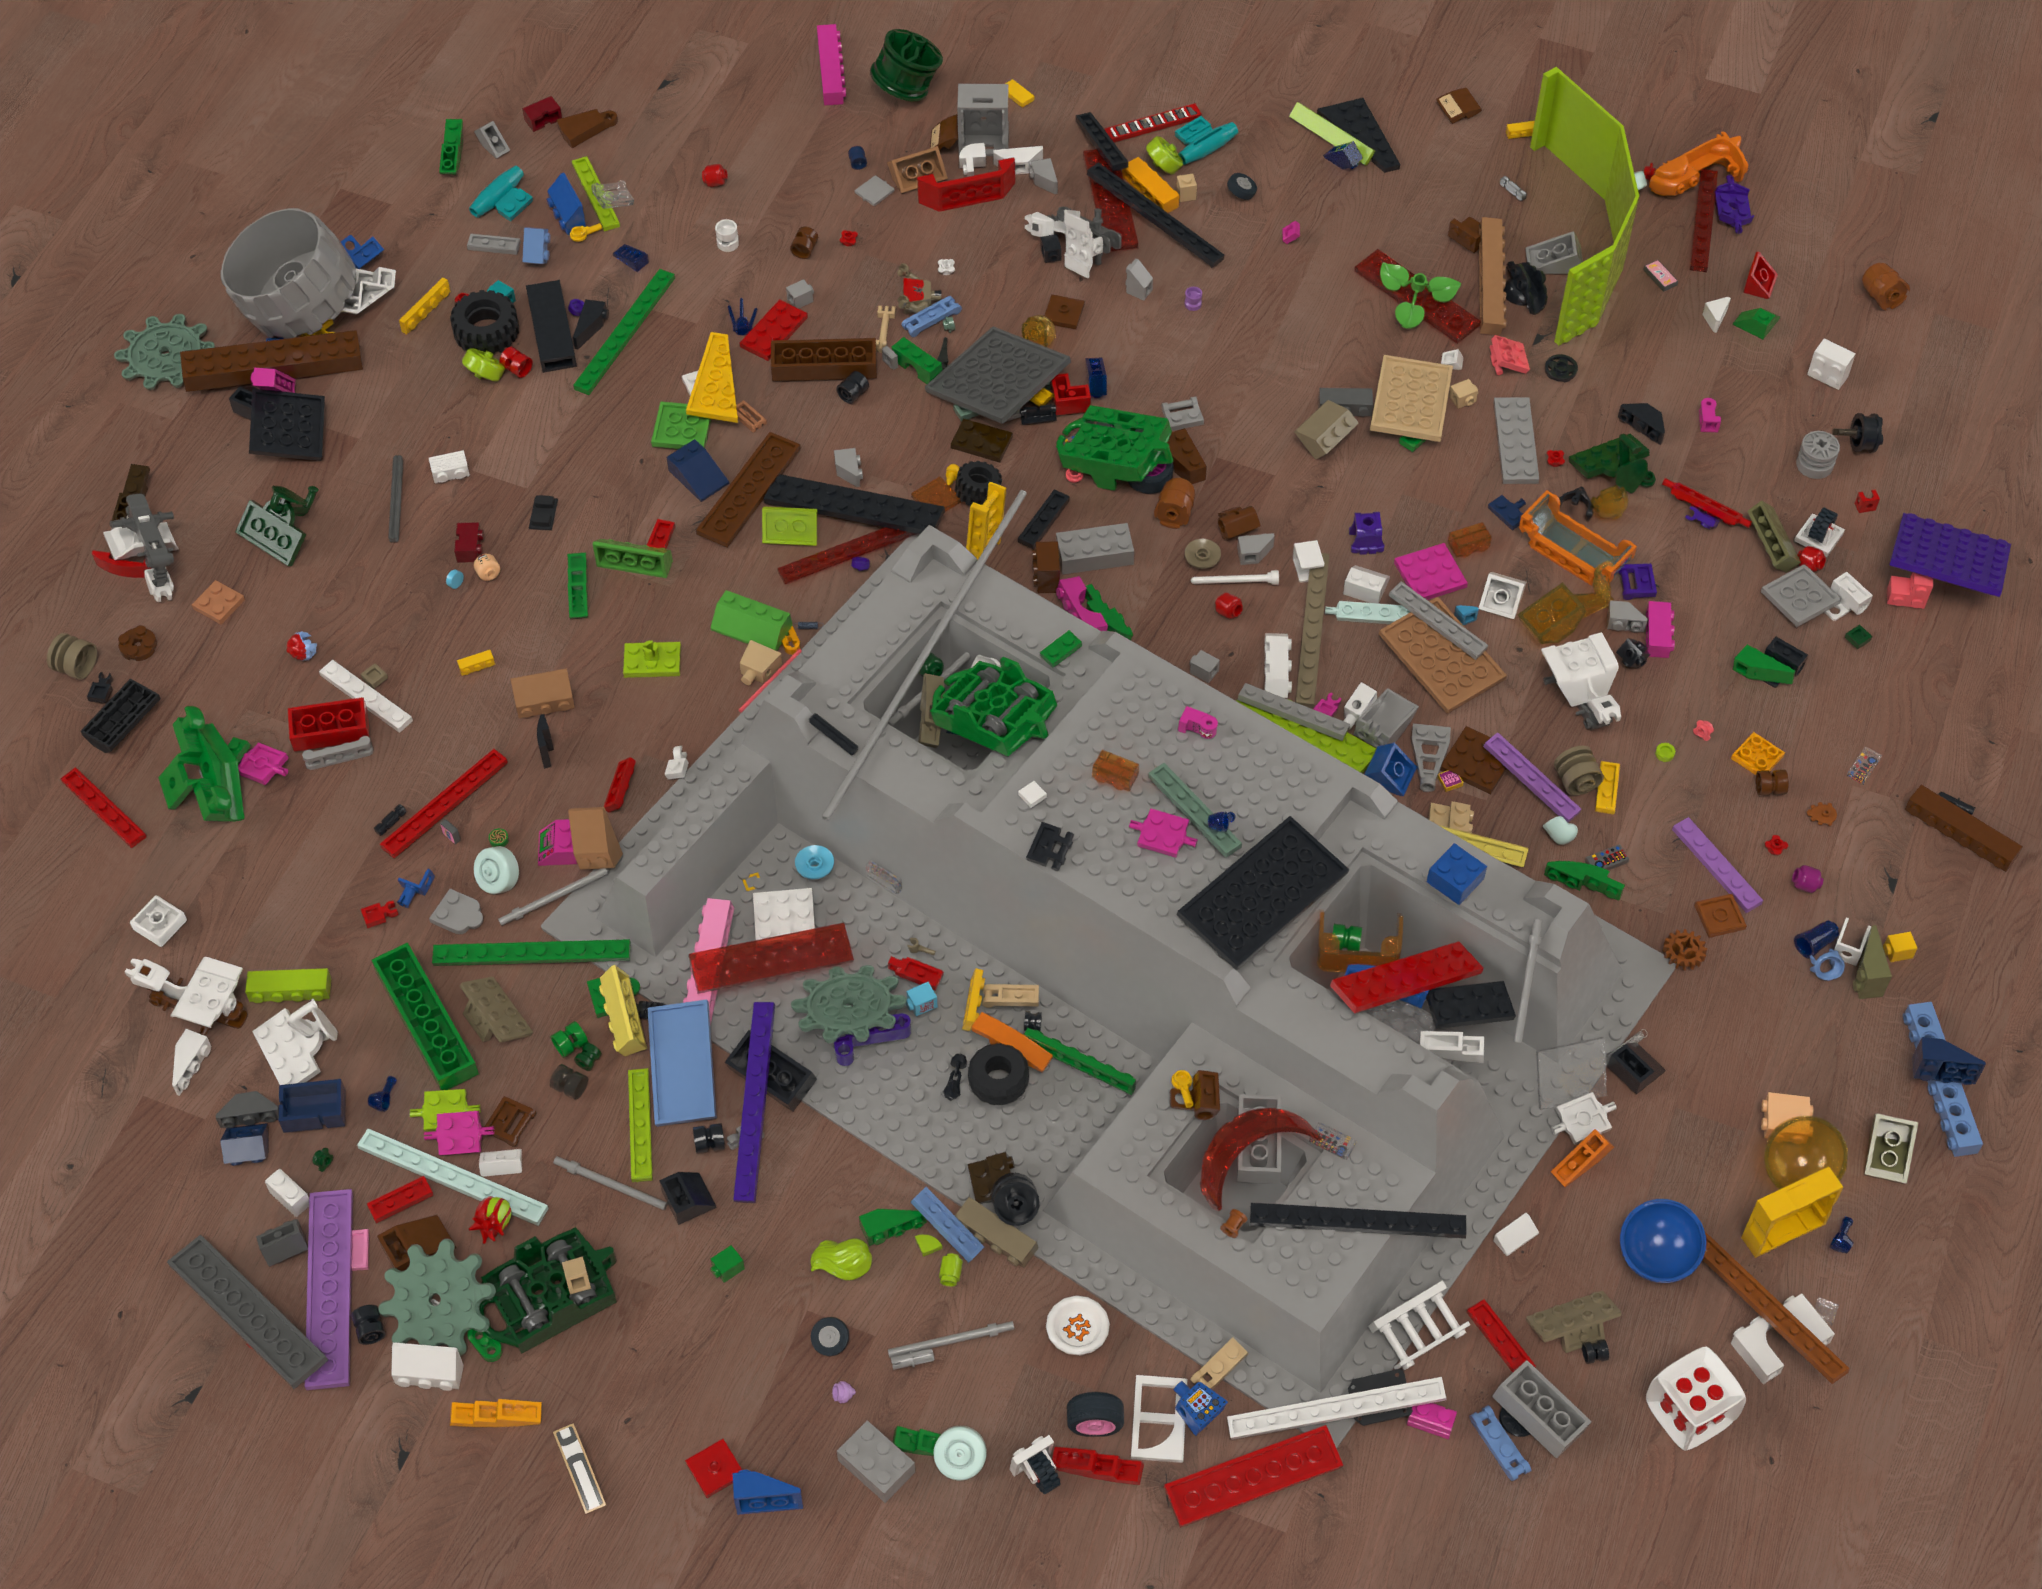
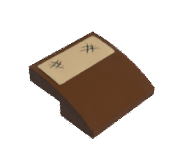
[1436,88,1482,124]
[930,114,958,151]

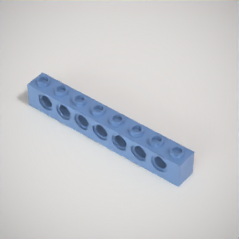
[1903,1002,1983,1157]

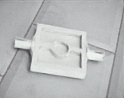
[1551,1092,1617,1145]

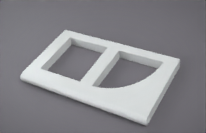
[1131,1375,1188,1463]

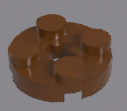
[118,625,157,661]

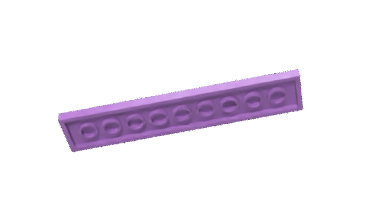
[305,1189,353,1390]

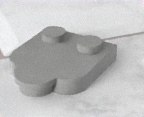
[429,889,483,934]

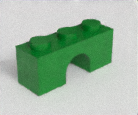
[892,337,942,384]

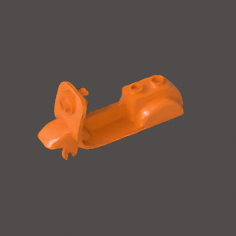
[1649,132,1748,196]

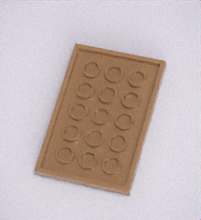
[1379,597,1507,714]

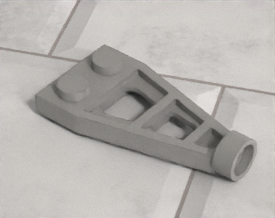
[1411,723,1451,792]

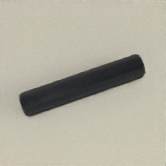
[809,713,858,755]

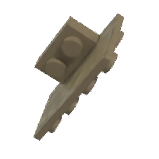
[460,977,533,1042]
[1526,1291,1621,1353]

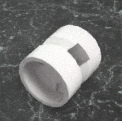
[715,219,739,252]

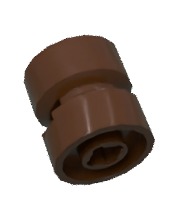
[790,226,819,259]
[1755,769,1789,795]

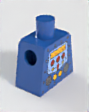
[1173,1381,1228,1436]

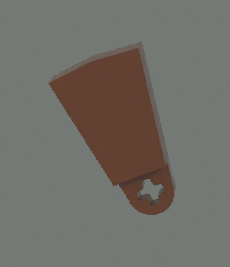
[557,109,618,148]

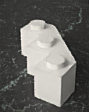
[1264,633,1292,698]

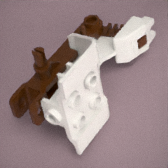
[125,957,248,1036]

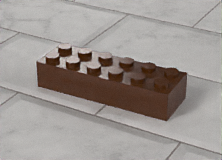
[771,338,877,381]

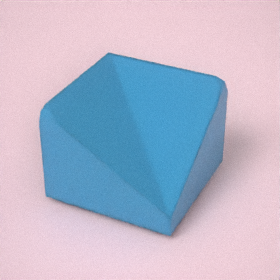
[1454,605,1479,625]

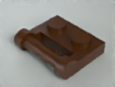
[484,1096,537,1147]

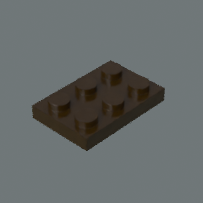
[951,418,1013,463]

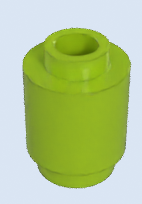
[939,1253,963,1287]

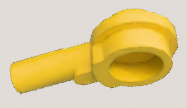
[570,223,602,242]
[1171,1070,1194,1108]

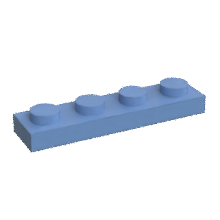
[911,1187,984,1263]

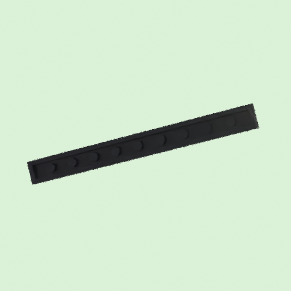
[1087,162,1225,267]
[1250,1203,1466,1239]

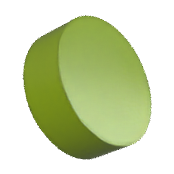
[1655,743,1676,762]

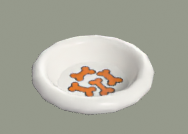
[1046,1296,1110,1356]

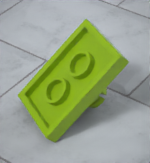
[762,507,817,546]
[623,640,681,678]

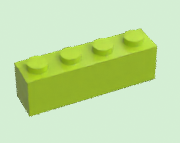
[245,968,331,1003]

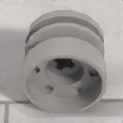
[1796,431,1840,479]

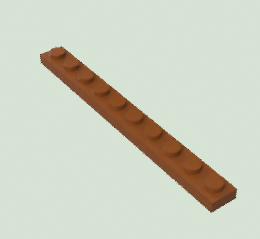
[1703,1232,1849,1384]

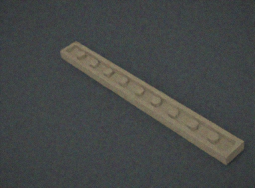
[1296,553,1329,708]

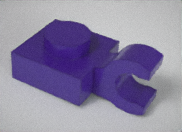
[1685,506,1720,529]

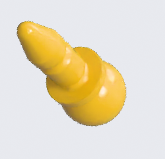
[946,464,959,486]

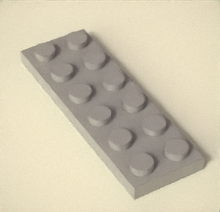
[1493,397,1539,484]

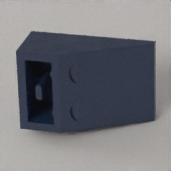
[1912,1037,1986,1085]

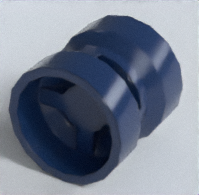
[848,146,867,170]

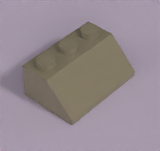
[1294,400,1359,459]

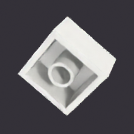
[1807,339,1856,390]

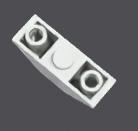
[993,146,1043,175]

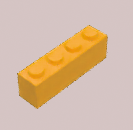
[1122,157,1180,213]

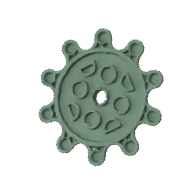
[114,314,215,390]
[791,965,907,1043]
[378,1239,496,1356]

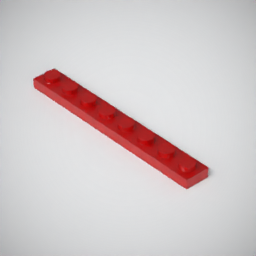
[380,749,508,858]

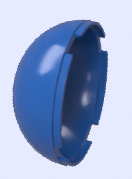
[1620,1199,1706,1283]

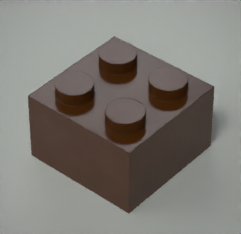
[1032,541,1060,594]

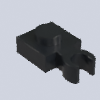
[87,672,113,703]

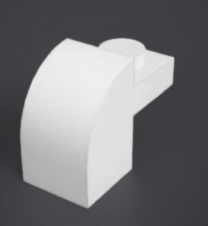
[959,143,986,177]

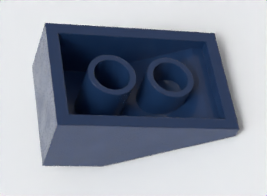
[666,439,729,502]

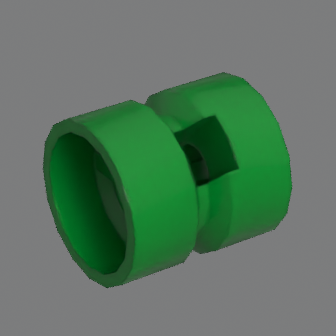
[1330,923,1362,953]
[550,1021,589,1058]

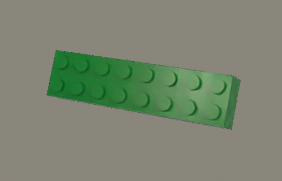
[371,942,479,1090]

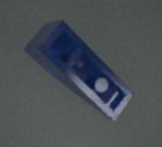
[1085,357,1107,398]

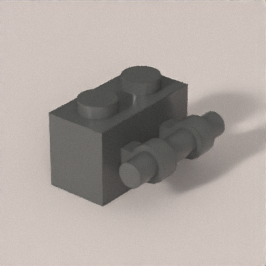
[256,1219,308,1267]

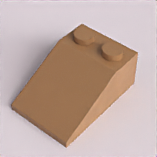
[568,807,623,870]

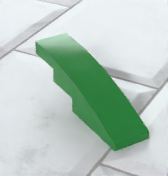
[567,552,588,619]

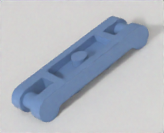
[901,296,962,337]
[1469,1405,1531,1481]

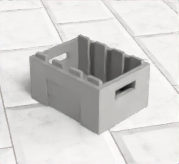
[957,84,1009,156]

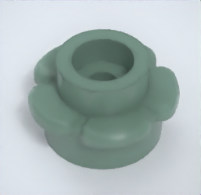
[943,316,956,333]

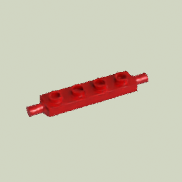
[1662,478,1752,528]

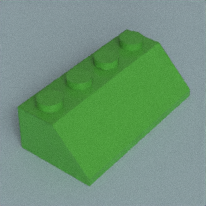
[593,539,673,578]
[711,590,793,651]

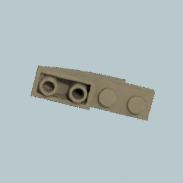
[918,673,945,748]

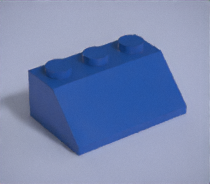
[546,173,586,235]

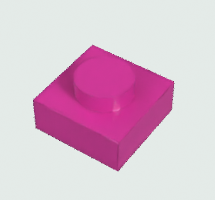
[1283,221,1300,244]

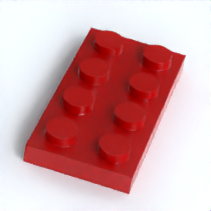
[740,299,808,361]

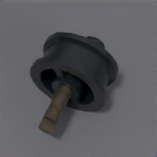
[1832,413,1883,453]

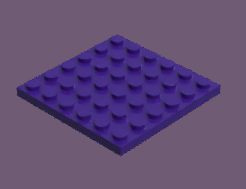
[1889,513,2011,597]

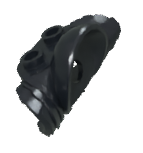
[1503,261,1548,315]

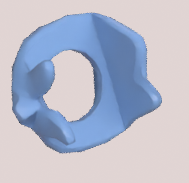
[1810,949,1845,980]

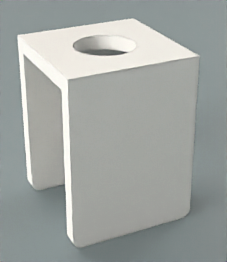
[1293,540,1324,583]
[1834,917,1871,966]

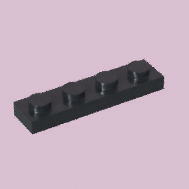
[1018,489,1070,550]

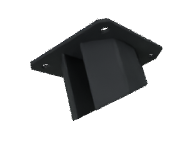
[1348,1369,1413,1426]

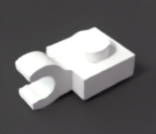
[665,746,689,779]

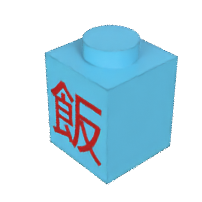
[906,982,938,1016]

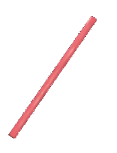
[739,649,802,713]

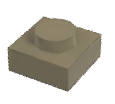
[361,664,388,689]

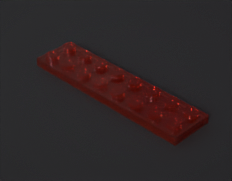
[1083,149,1138,251]
[1354,249,1481,344]
[688,923,854,994]

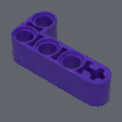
[834,1013,911,1066]

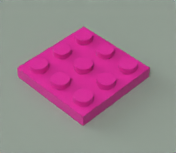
[1394,543,1468,600]

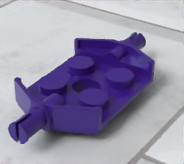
[1715,175,1754,234]

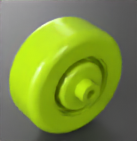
[1146,136,1183,175]
[462,348,505,382]

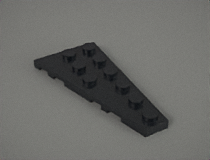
[1317,98,1400,173]

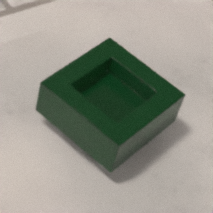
[1845,624,1873,649]

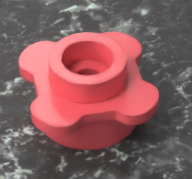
[1693,720,1714,741]

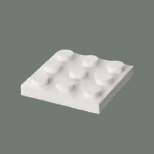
[753,888,816,948]

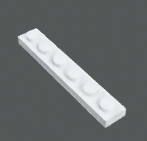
[319,660,413,733]

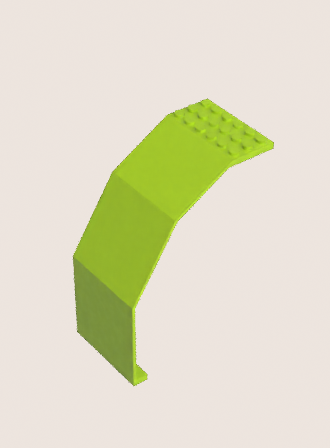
[1530,67,1639,346]

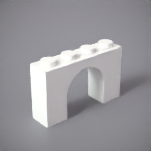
[1731,1294,1835,1384]

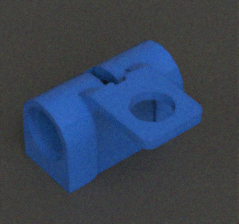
[341,235,384,269]

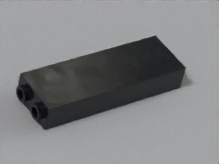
[526,280,577,373]

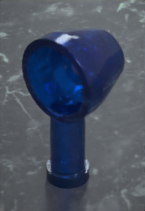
[1208,811,1236,832]
[368,1076,397,1112]
[1830,1217,1854,1254]

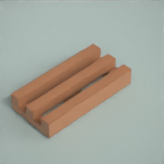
[736,400,767,433]

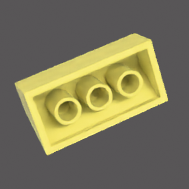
[599,965,647,1056]

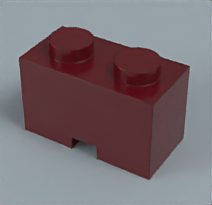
[522,96,562,132]
[454,522,484,563]

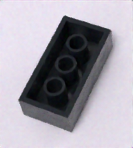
[725,1030,817,1112]

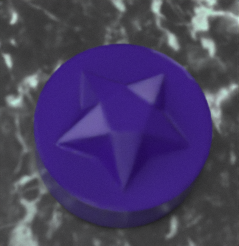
[568,299,584,316]
[851,557,870,571]

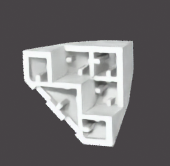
[341,267,396,314]

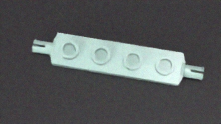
[1325,601,1410,624]

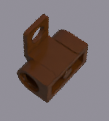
[1218,506,1261,539]
[1170,1070,1220,1120]

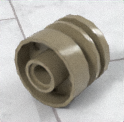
[1554,746,1604,796]

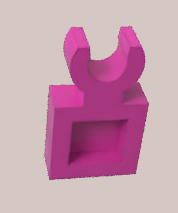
[1313,693,1341,717]

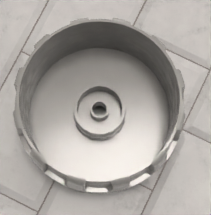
[220,208,356,339]

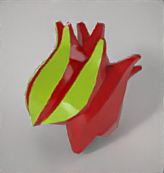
[469,1196,512,1244]

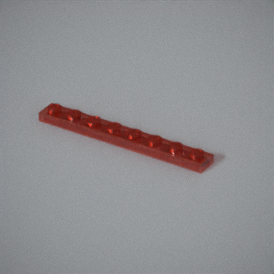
[1690,169,1718,273]
[777,527,916,584]

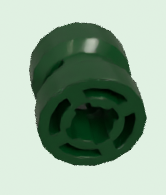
[574,1043,602,1071]

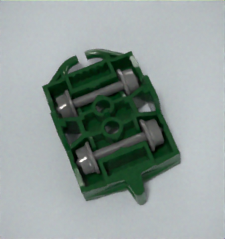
[479,1227,617,1354]

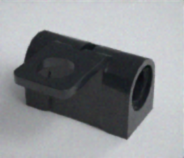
[1763,636,1808,688]

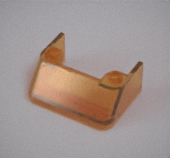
[1316,909,1403,973]

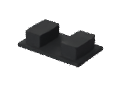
[529,495,558,531]

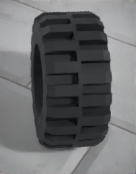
[450,290,519,355]

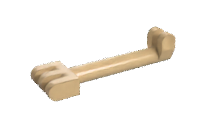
[876,305,896,353]

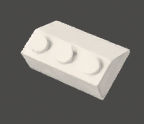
[392,1342,464,1391]

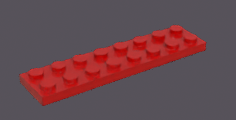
[1330,941,1484,1013]
[1164,1425,1343,1528]

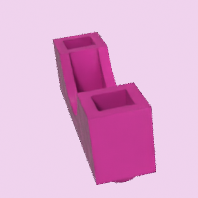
[1056,576,1108,632]

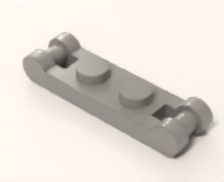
[302,736,374,770]

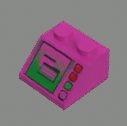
[538,819,577,866]

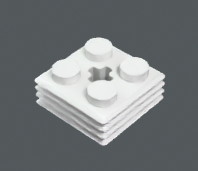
[130,895,187,947]

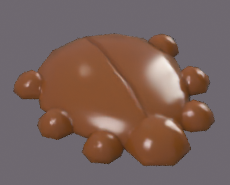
[1807,802,1837,826]

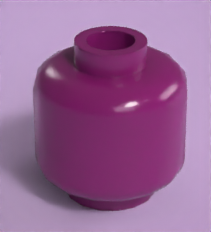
[1792,865,1823,893]

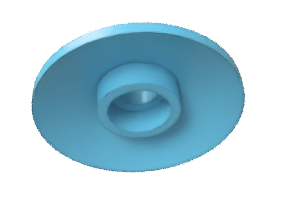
[795,845,834,879]

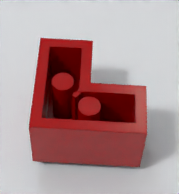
[1051,373,1091,415]

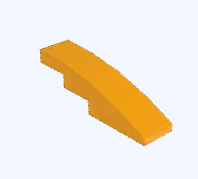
[450,1399,542,1427]

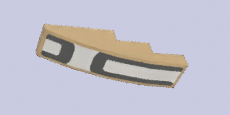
[553,1423,606,1514]

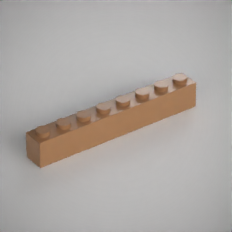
[1479,217,1507,336]

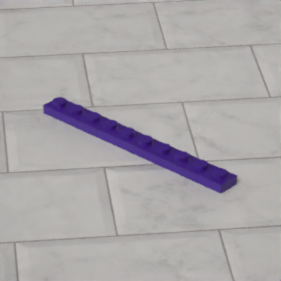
[733,1002,775,1203]

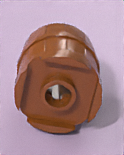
[1862,263,1910,310]
[1154,478,1195,529]

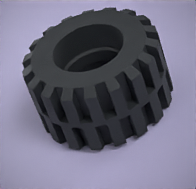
[955,461,1002,505]

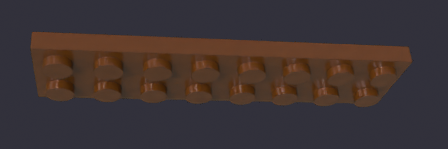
[696,432,801,548]

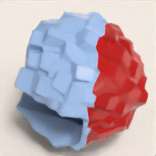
[286,631,317,661]

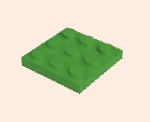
[651,402,711,449]

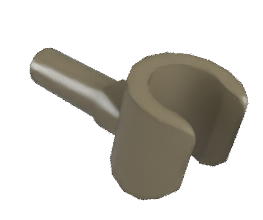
[907,938,936,955]

